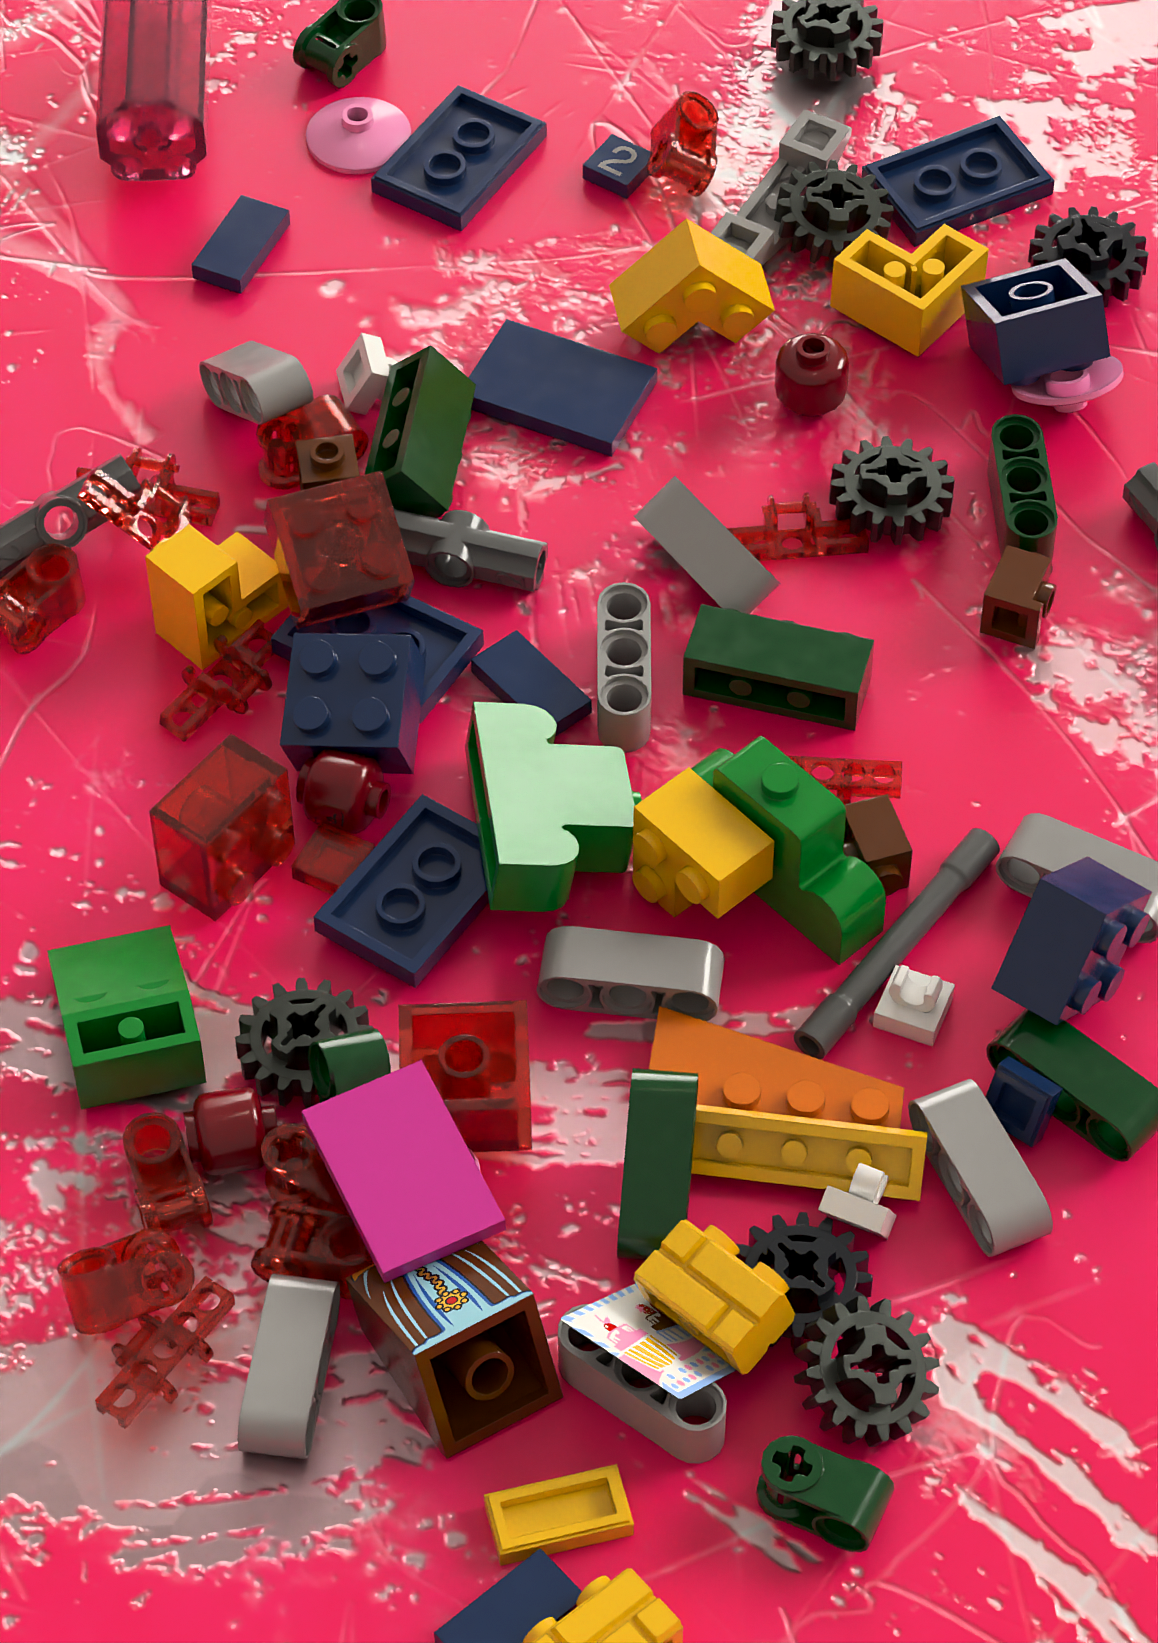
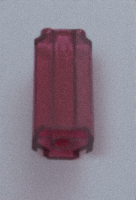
[96,0,212,181]

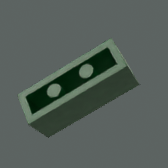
[360,345,476,518]
[683,604,874,731]

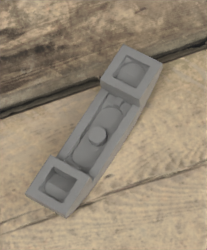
[711,109,852,265]

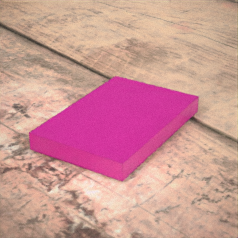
[302,1060,506,1283]

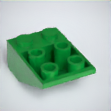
[47,925,207,1110]

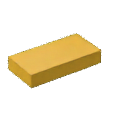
[484,1464,634,1566]

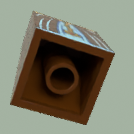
[345,1241,563,1459]

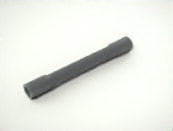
[794,828,1000,1059]

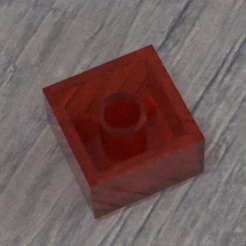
[263,471,415,629]
[149,734,295,922]
[398,1000,532,1152]

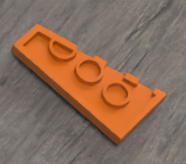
[649,1006,905,1129]

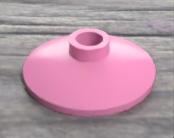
[306,97,411,174]
[1011,355,1124,413]

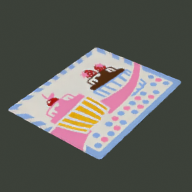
[560,1283,736,1399]

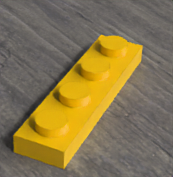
[691,1105,928,1201]

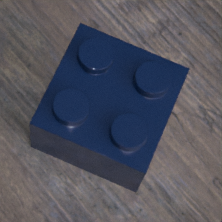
[961,258,1111,386]
[280,633,426,774]
[991,856,1152,1025]

